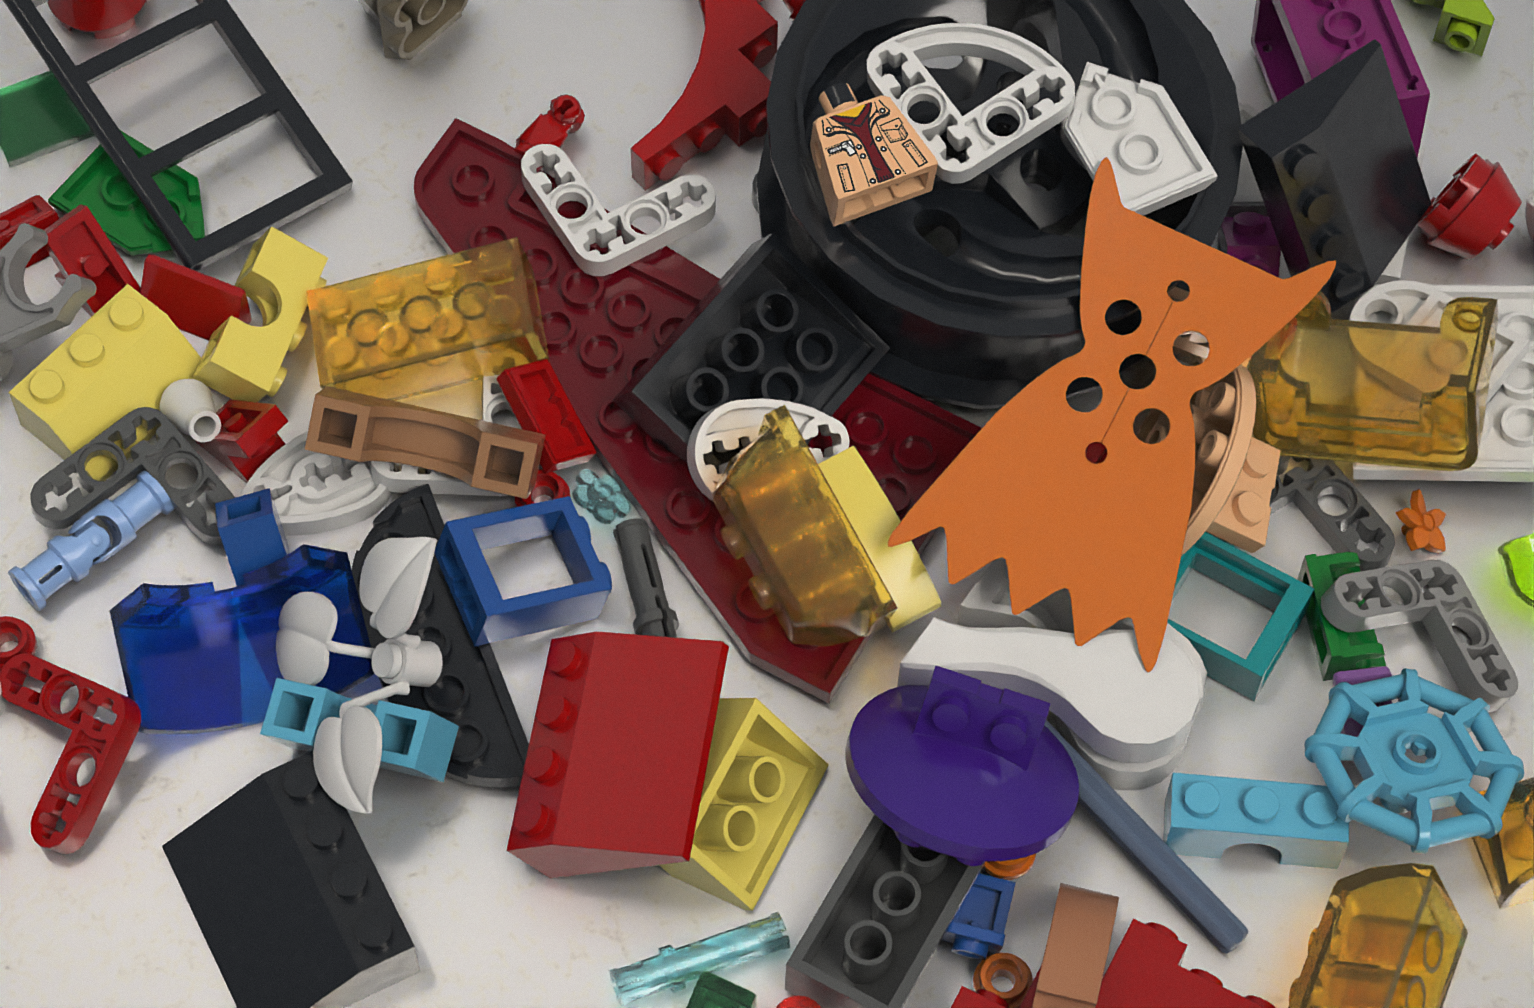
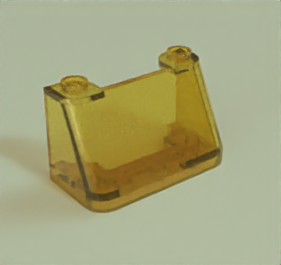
[1248,291,1498,471]

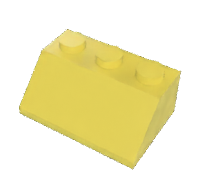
[9,284,201,481]
[659,698,829,911]

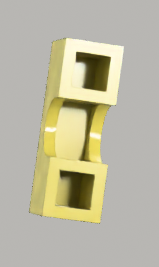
[192,226,328,402]

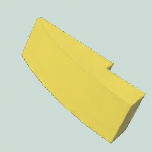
[804,445,941,633]

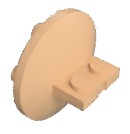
[1136,356,1281,556]

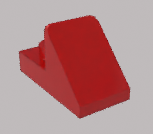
[44,204,141,317]
[195,400,288,483]

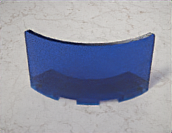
[109,544,374,734]

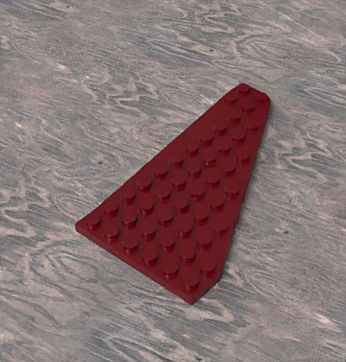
[414,118,982,704]

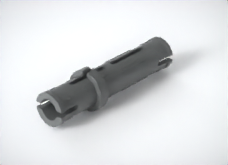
[613,518,679,638]

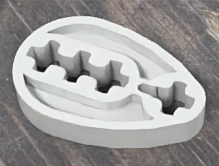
[687,398,849,509]
[239,431,396,536]

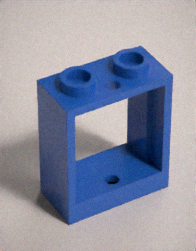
[434,496,612,647]

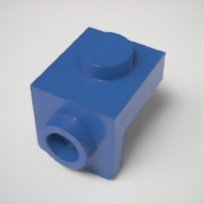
[942,873,1016,960]

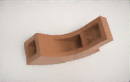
[1032,883,1119,1008]

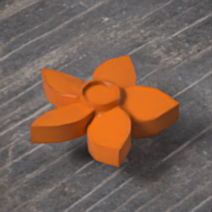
[1395,489,1446,554]

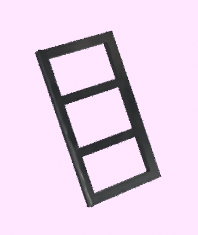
[3,0,353,271]

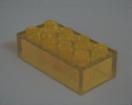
[306,237,550,401]

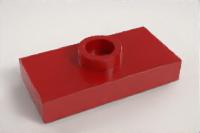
[496,359,597,474]

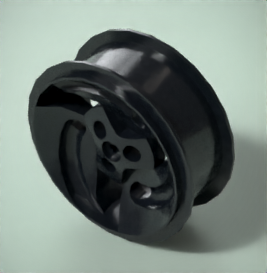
[756,0,1243,409]

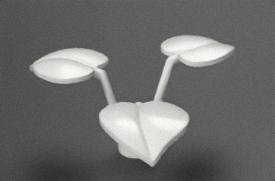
[276,537,442,814]

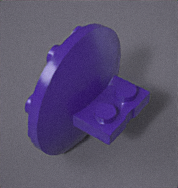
[845,665,1079,866]

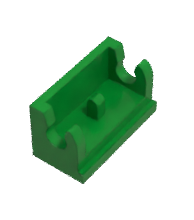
[1297,552,1386,681]

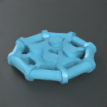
[1304,668,1524,854]

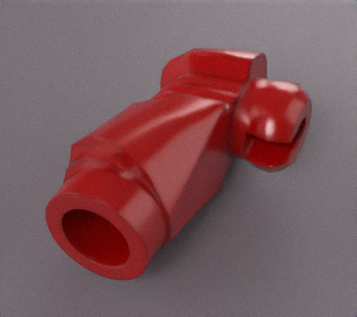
[513,94,585,168]

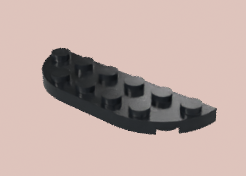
[351,484,529,788]

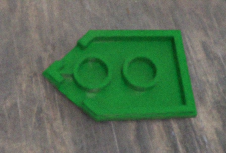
[48,129,206,256]

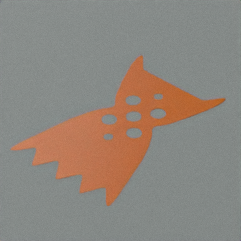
[888,157,1336,672]

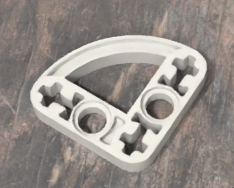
[867,23,1075,184]

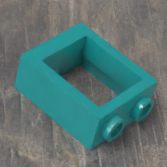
[1167,532,1314,701]

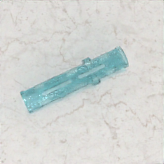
[609,912,790,1006]

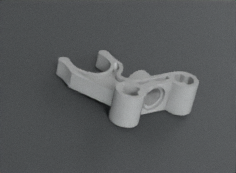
[0,223,97,382]

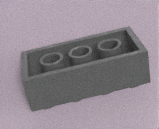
[785,814,986,1008]

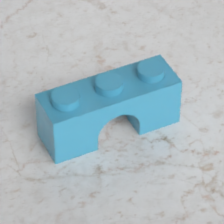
[260,678,459,782]
[1163,773,1349,869]

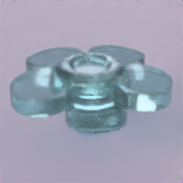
[572,469,631,524]

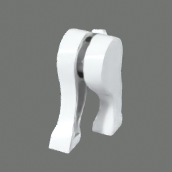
[897,559,1207,790]

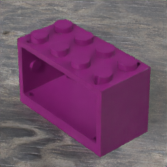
[1251,0,1430,158]

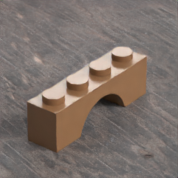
[304,386,545,499]

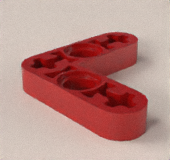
[0,653,142,855]

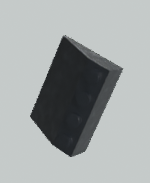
[1237,39,1431,315]
[613,233,890,508]
[162,751,421,1008]

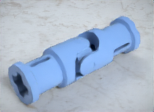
[8,470,175,612]

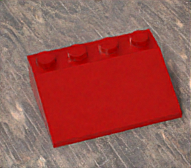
[506,631,729,878]

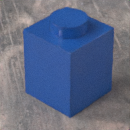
[215,488,292,587]

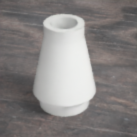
[159,379,221,442]

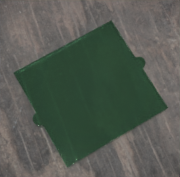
[0,71,95,168]

